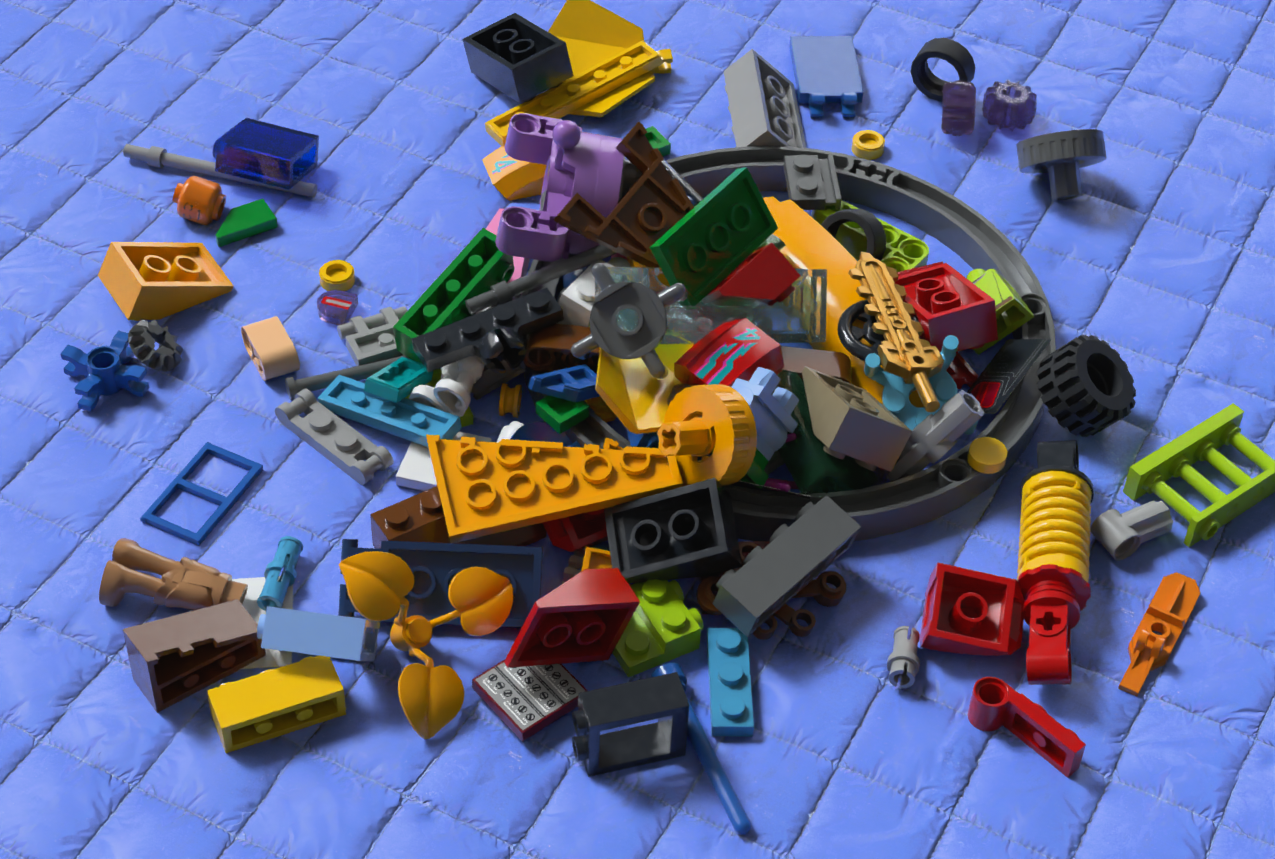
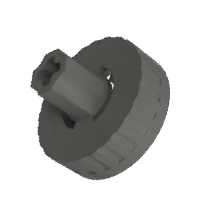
[1016,129,1107,201]

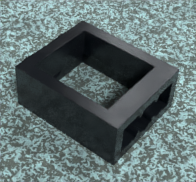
[572,672,690,777]

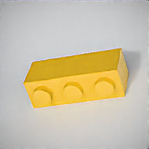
[207,656,346,753]

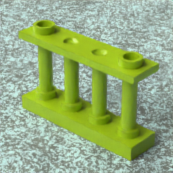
[1123,403,1275,547]

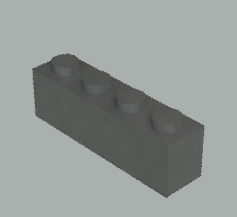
[713,495,861,637]

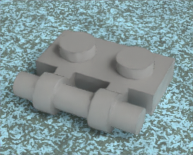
[337,306,408,366]

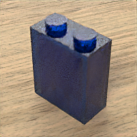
[212,118,319,190]

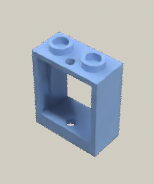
[257,606,380,662]

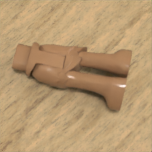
[99,538,248,610]

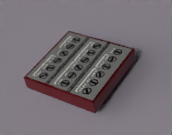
[472,660,588,742]

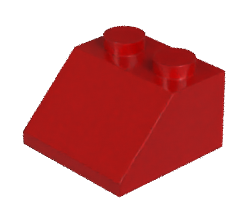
[702,242,801,309]

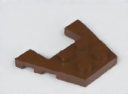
[553,122,694,271]

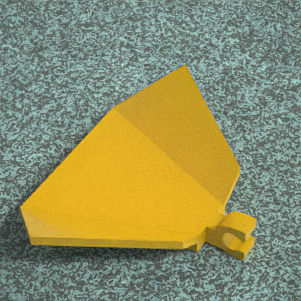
[548,0,673,117]
[595,321,694,434]

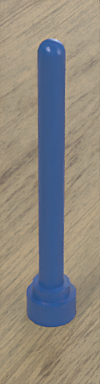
[650,662,751,835]

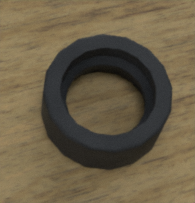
[910,38,976,102]
[821,209,886,261]

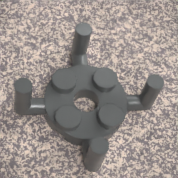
[571,263,688,380]

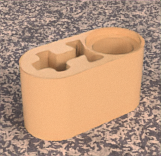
[241,316,300,381]

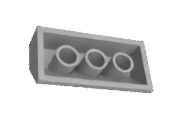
[724,49,806,148]

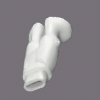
[409,306,494,417]

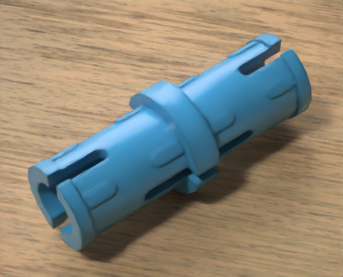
[257,536,304,611]

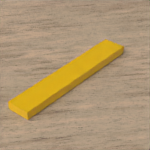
[485,41,662,146]

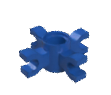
[60,330,150,412]

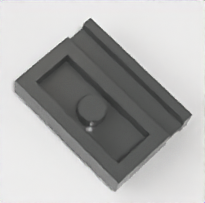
[783,154,841,210]

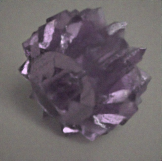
[982,79,1037,132]
[941,80,976,136]

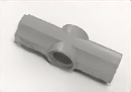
[883,390,984,482]

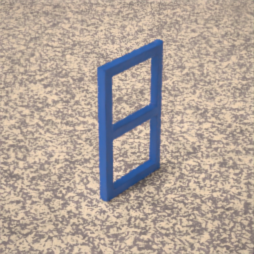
[140,442,263,546]

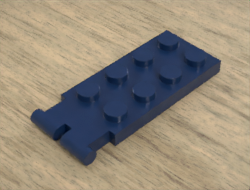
[338,539,543,627]

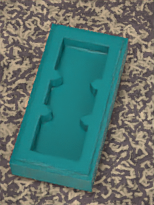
[364,357,433,403]

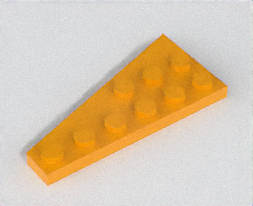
[426,435,683,543]

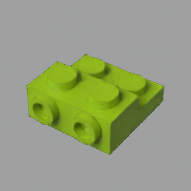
[612,579,704,678]

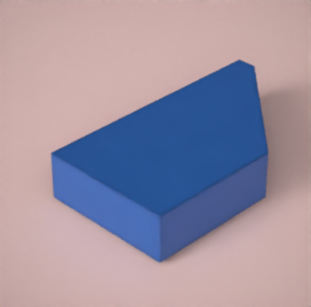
[528,364,600,402]

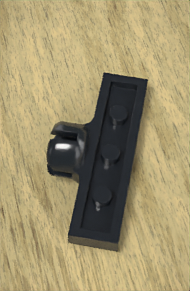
[412,287,564,373]

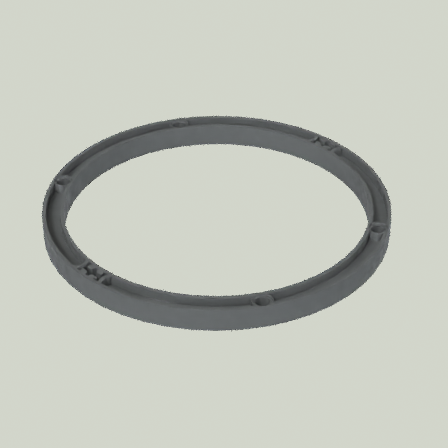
[522,146,1056,543]

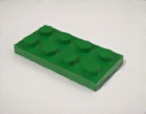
[649,167,778,309]

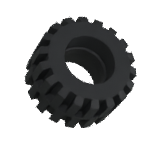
[1037,335,1136,437]

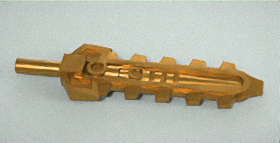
[848,252,944,412]

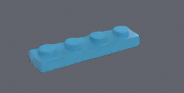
[318,375,462,448]

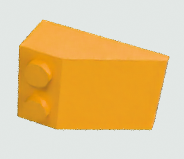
[98,242,234,321]

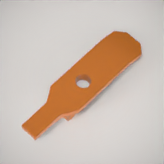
[1118,572,1201,696]

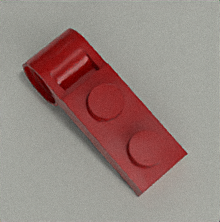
[968,677,1086,778]

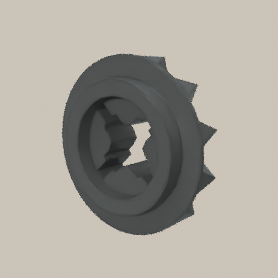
[128,319,183,372]

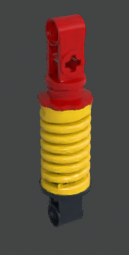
[1017,440,1094,685]

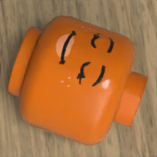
[172,176,227,225]

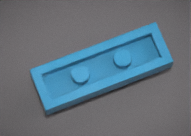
[706,628,754,737]

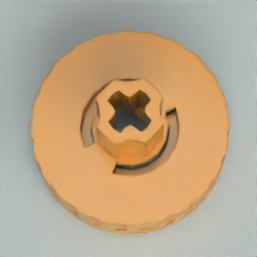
[657,384,757,486]

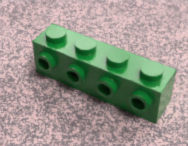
[393,228,515,363]

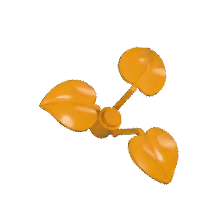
[339,551,513,739]

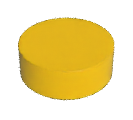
[851,130,885,160]
[319,260,355,293]
[967,437,1007,474]

